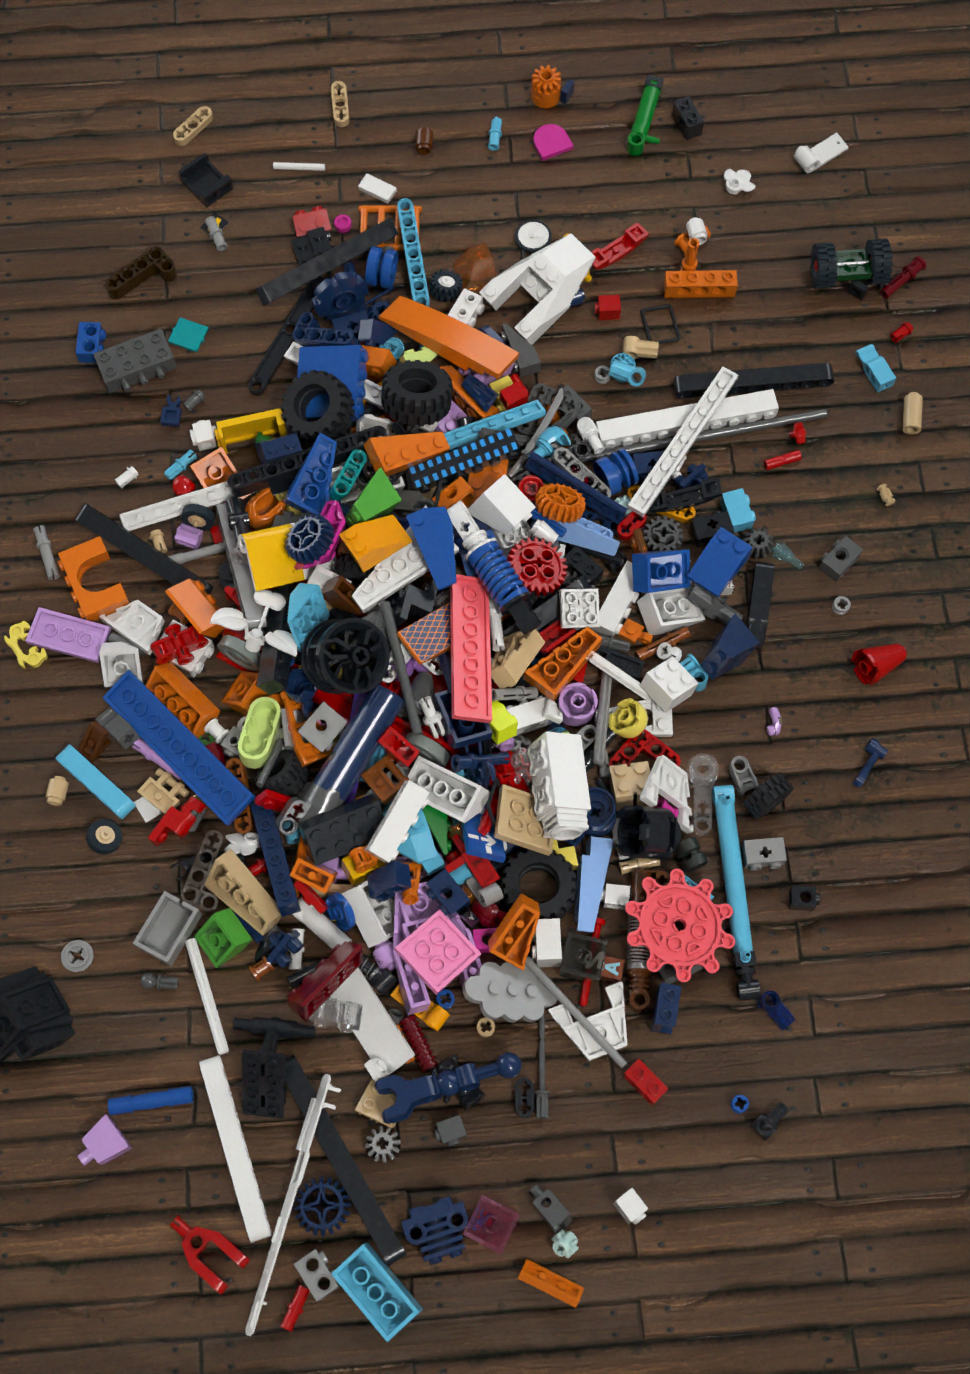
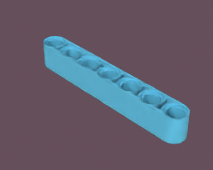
[397,198,430,307]

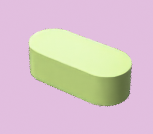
[238,697,282,769]

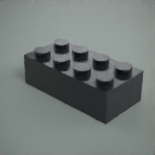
[298,794,384,866]

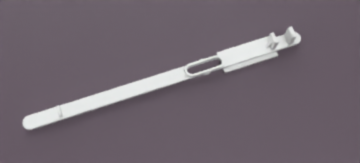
[245,1074,341,1336]

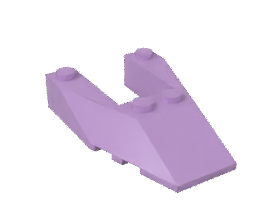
[393,882,482,1015]

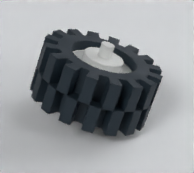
[430,269,463,302]

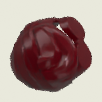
[471,899,507,929]

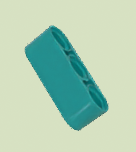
[329,449,367,501]

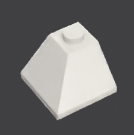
[99,642,143,687]

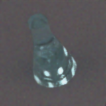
[772,541,804,570]

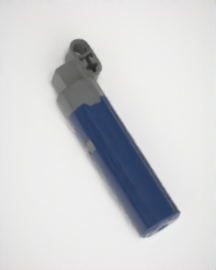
[276,684,405,835]

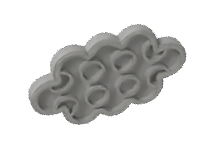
[462,962,558,1023]

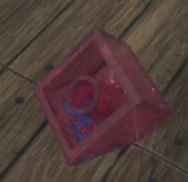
[463,1195,521,1256]

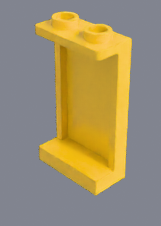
[214,408,287,454]

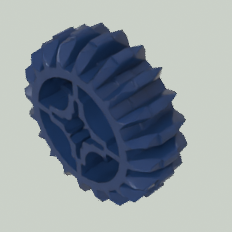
[285,513,335,565]
[294,1177,351,1236]

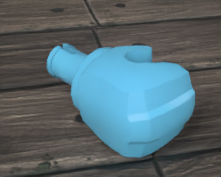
[527,426,571,459]

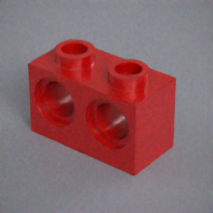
[623,1059,668,1106]

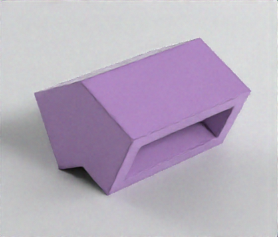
[174,523,203,550]

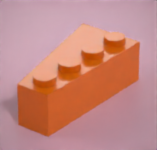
[523,626,602,701]

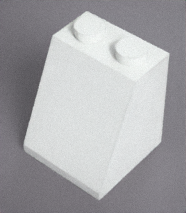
[468,474,536,535]

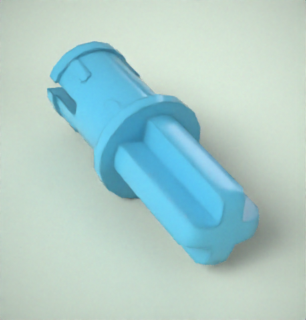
[488,117,502,151]
[164,449,197,480]

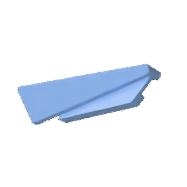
[530,517,620,556]

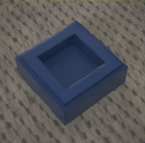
[560,79,575,104]

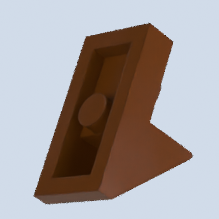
[78,721,112,763]

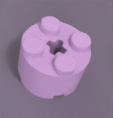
[557,682,598,727]

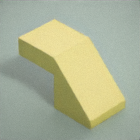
[553,839,578,870]

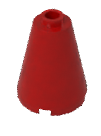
[851,644,907,686]

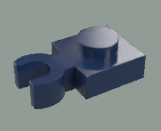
[160,395,182,427]

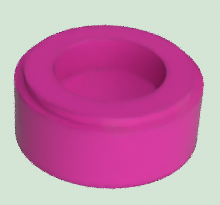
[334,215,352,233]

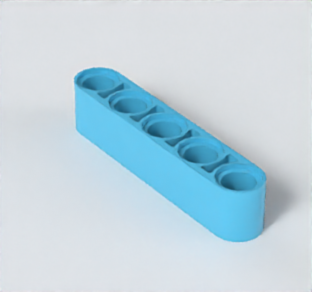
[55,744,136,820]

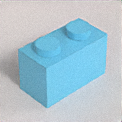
[719,488,756,533]

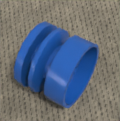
[593,448,639,496]

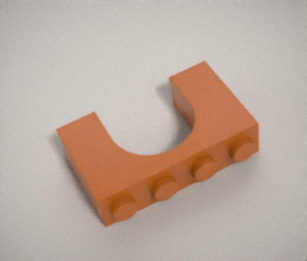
[57,536,129,622]

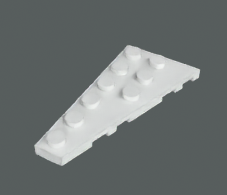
[352,505,459,613]

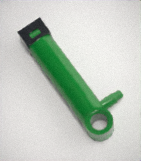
[627,75,664,156]

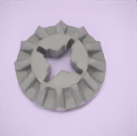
[61,940,94,973]

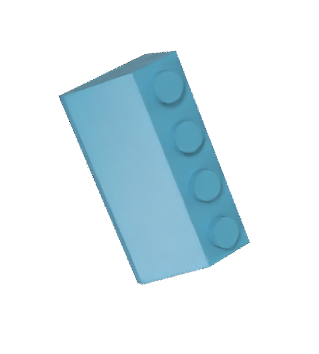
[331,1242,423,1342]

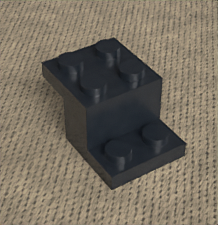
[388,578,438,628]

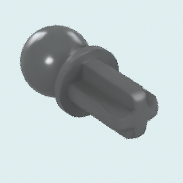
[141,973,179,990]

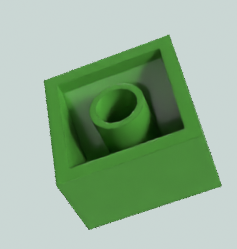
[194,908,252,968]

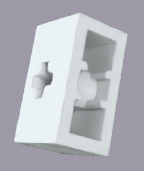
[613,1188,648,1225]

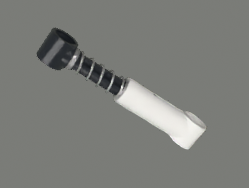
[292,895,398,996]

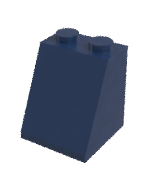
[254,433,302,465]
[700,614,760,680]

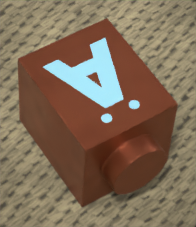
[593,956,625,983]

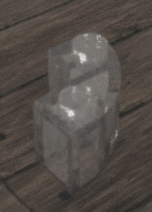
[309,997,363,1033]

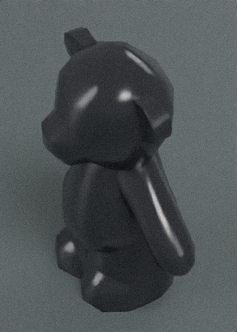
[431,1054,485,1111]

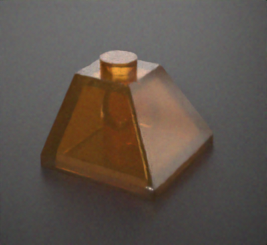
[453,243,497,292]

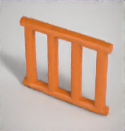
[358,205,422,251]

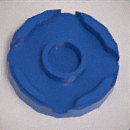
[326,892,356,931]

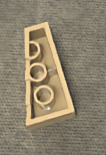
[204,849,281,936]

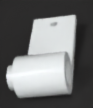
[794,133,849,173]

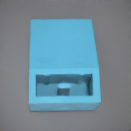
[287,583,330,652]

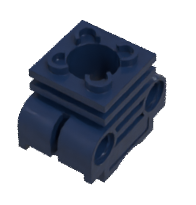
[401,1196,468,1265]

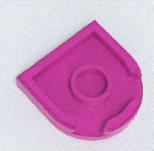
[534,124,573,161]

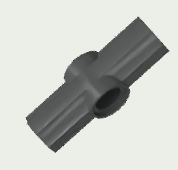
[687,584,743,625]

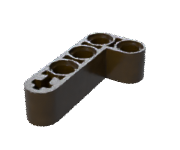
[105,247,177,300]
[181,829,223,912]

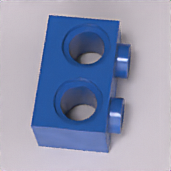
[76,322,106,363]

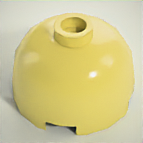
[608,698,648,738]

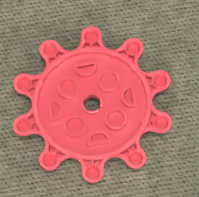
[625,869,735,983]

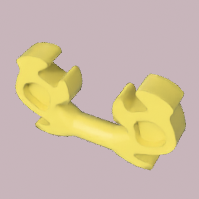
[4,621,48,669]

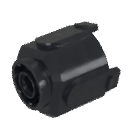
[613,805,681,860]

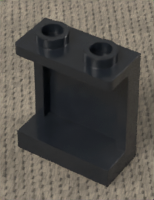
[178,153,233,208]

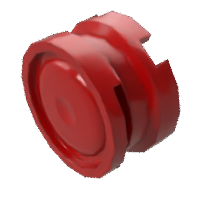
[517,475,544,502]

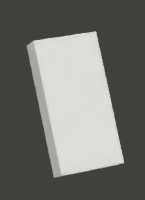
[358,174,397,204]

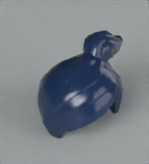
[284,669,318,718]

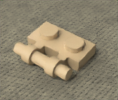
[137,768,189,815]

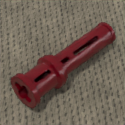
[880,256,927,299]

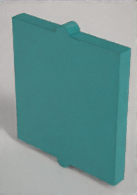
[168,317,209,353]

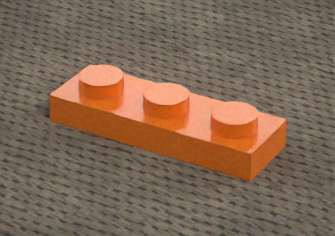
[518,1259,584,1308]

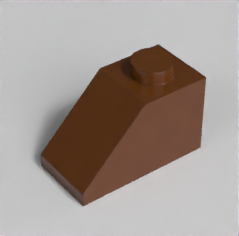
[322,575,362,615]

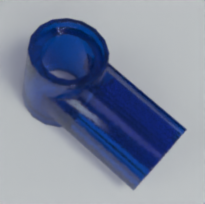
[758,990,796,1031]

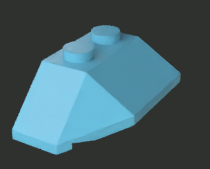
[383,798,438,864]

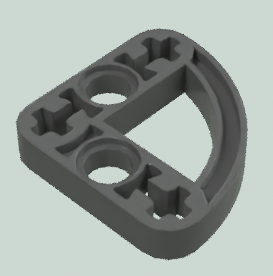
[516,383,581,437]

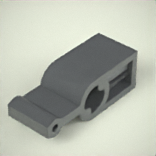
[95,707,140,750]

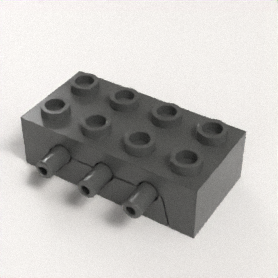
[93,329,177,394]

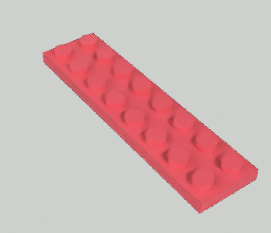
[450,574,492,723]

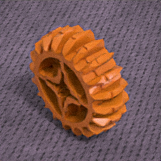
[535,483,586,524]

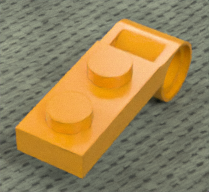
[390,985,450,1032]

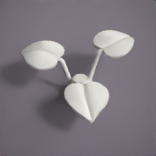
[210,590,297,657]

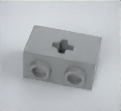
[741,837,787,871]

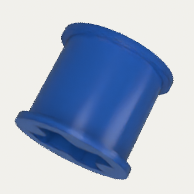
[730,1095,749,1113]

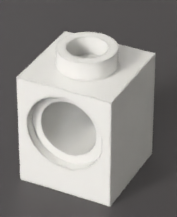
[600,884,630,910]

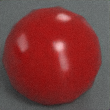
[172,475,195,496]

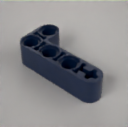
[292,312,360,347]

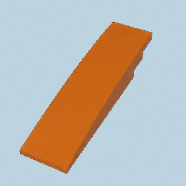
[379,296,519,379]

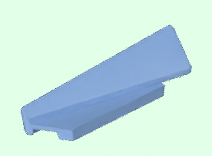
[574,836,613,932]

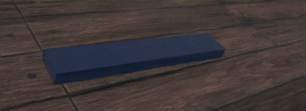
[524,451,628,525]

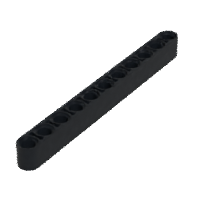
[284,1054,407,1266]

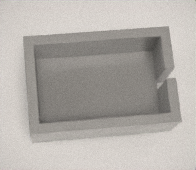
[133,891,202,967]

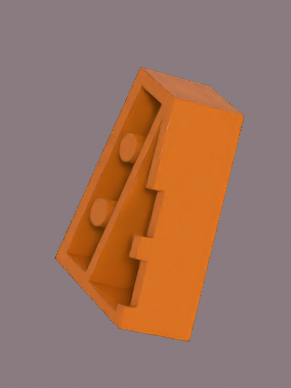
[361,345,397,383]
[488,893,540,971]

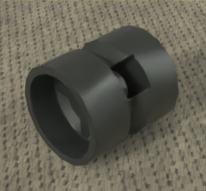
[674,837,708,874]

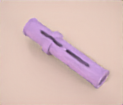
[132,738,181,780]

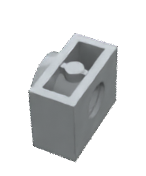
[298,701,348,752]

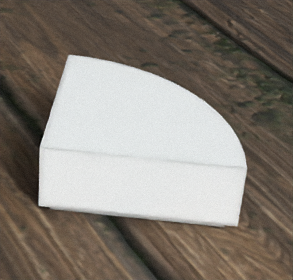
[542,698,563,724]

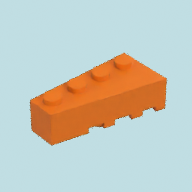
[364,431,450,476]

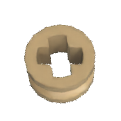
[477,1018,495,1037]

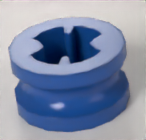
[436,989,455,1009]

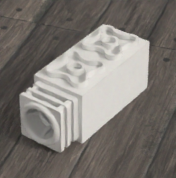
[527,732,591,840]

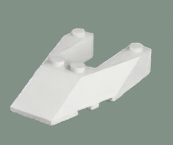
[479,234,596,345]

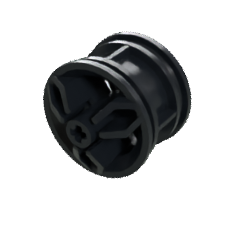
[300,618,390,694]

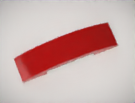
[591,222,649,270]

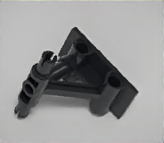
[233,1016,316,1119]

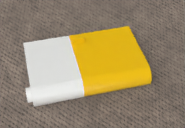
[238,522,336,591]

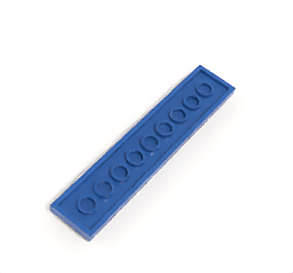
[102,670,256,826]

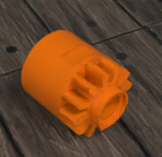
[531,65,561,108]

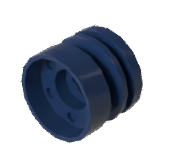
[583,787,617,837]

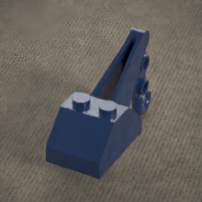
[433,690,496,790]

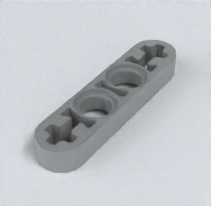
[552,447,611,498]

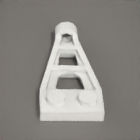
[594,699,673,737]

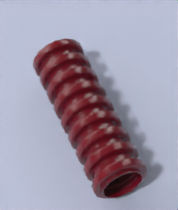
[399,1015,438,1073]

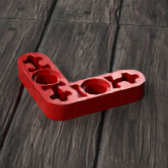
[608,729,681,768]

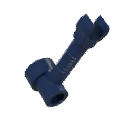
[852,738,888,788]

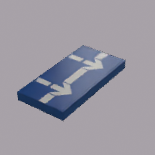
[461,802,506,863]

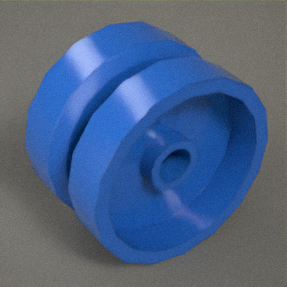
[365,246,398,290]

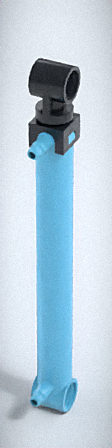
[712,785,760,1001]

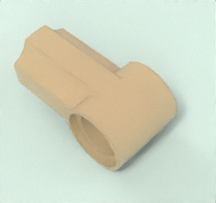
[622,336,659,359]

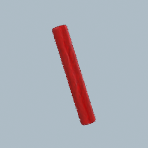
[478,789,499,836]

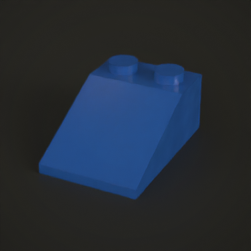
[687,527,752,597]
[632,549,691,593]

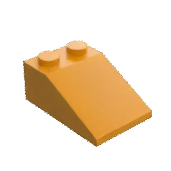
[339,515,413,573]

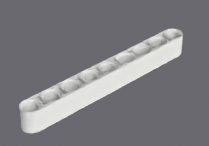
[199,1055,272,1243]

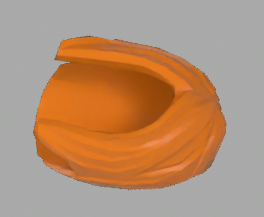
[245,487,287,530]

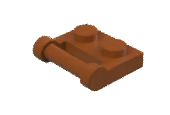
[361,755,411,805]

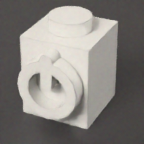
[190,420,217,451]

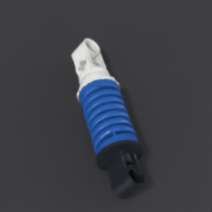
[447,500,542,636]

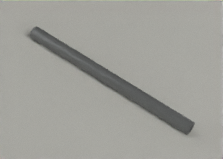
[380,602,422,736]

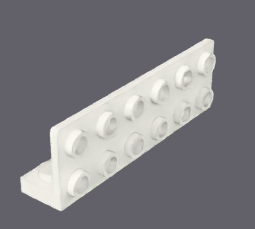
[330,968,415,1082]

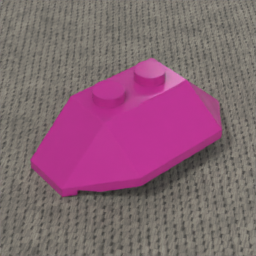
[294,500,346,570]

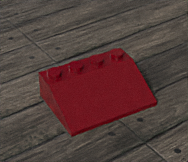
[287,941,363,1022]

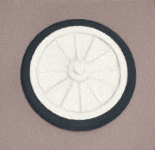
[515,220,552,253]

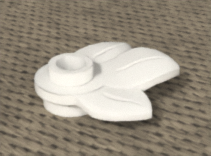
[724,169,756,194]
[224,832,261,855]

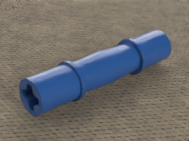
[108,1086,194,1115]

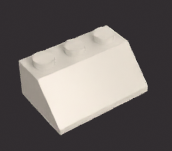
[342,880,395,948]

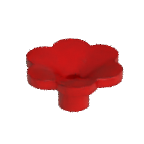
[789,422,806,444]

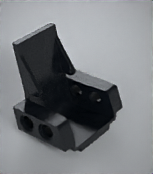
[0,966,76,1063]

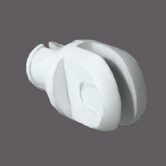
[577,417,605,454]
[419,696,445,739]

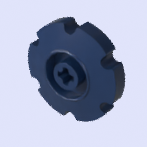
[312,272,368,321]

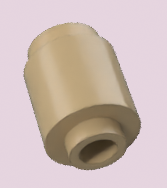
[45,776,69,806]

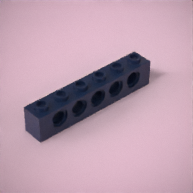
[250,802,301,917]

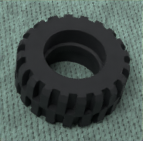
[381,360,453,427]
[281,370,355,444]
[500,848,577,920]

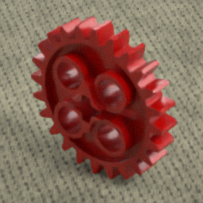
[507,537,568,596]

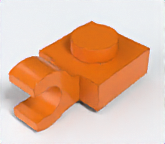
[618,618,653,646]

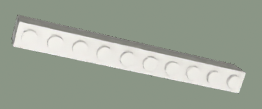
[596,389,779,449]

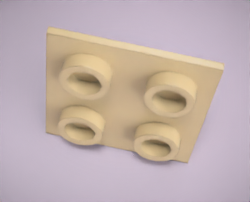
[355,1078,397,1128]

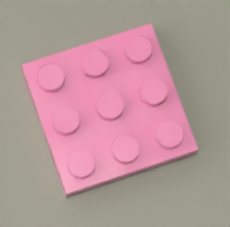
[394,909,481,995]

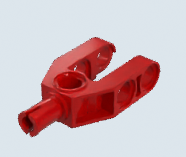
[169,1216,250,1295]

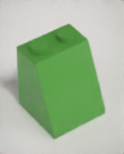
[345,468,402,528]

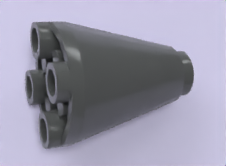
[398,672,435,726]

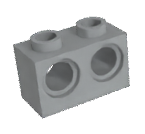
[294,1249,340,1302]

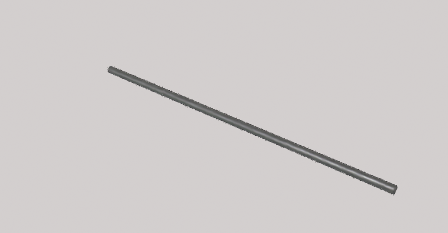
[453,409,827,483]

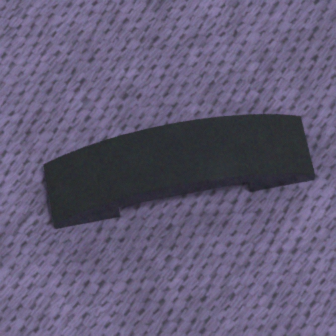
[649,477,723,512]

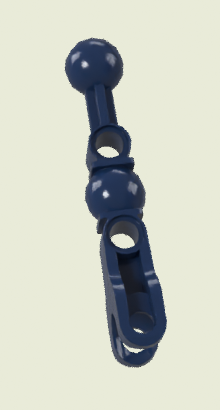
[374,1052,522,1124]

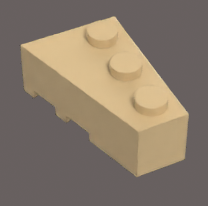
[491,629,545,689]

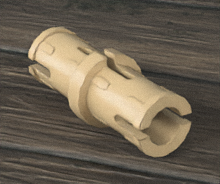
[619,858,660,875]

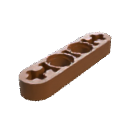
[226,758,255,834]

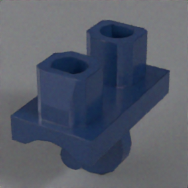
[675,463,708,489]
[266,930,304,968]

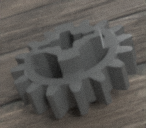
[643,516,683,552]

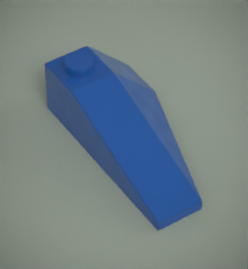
[283,433,337,515]
[406,507,457,591]

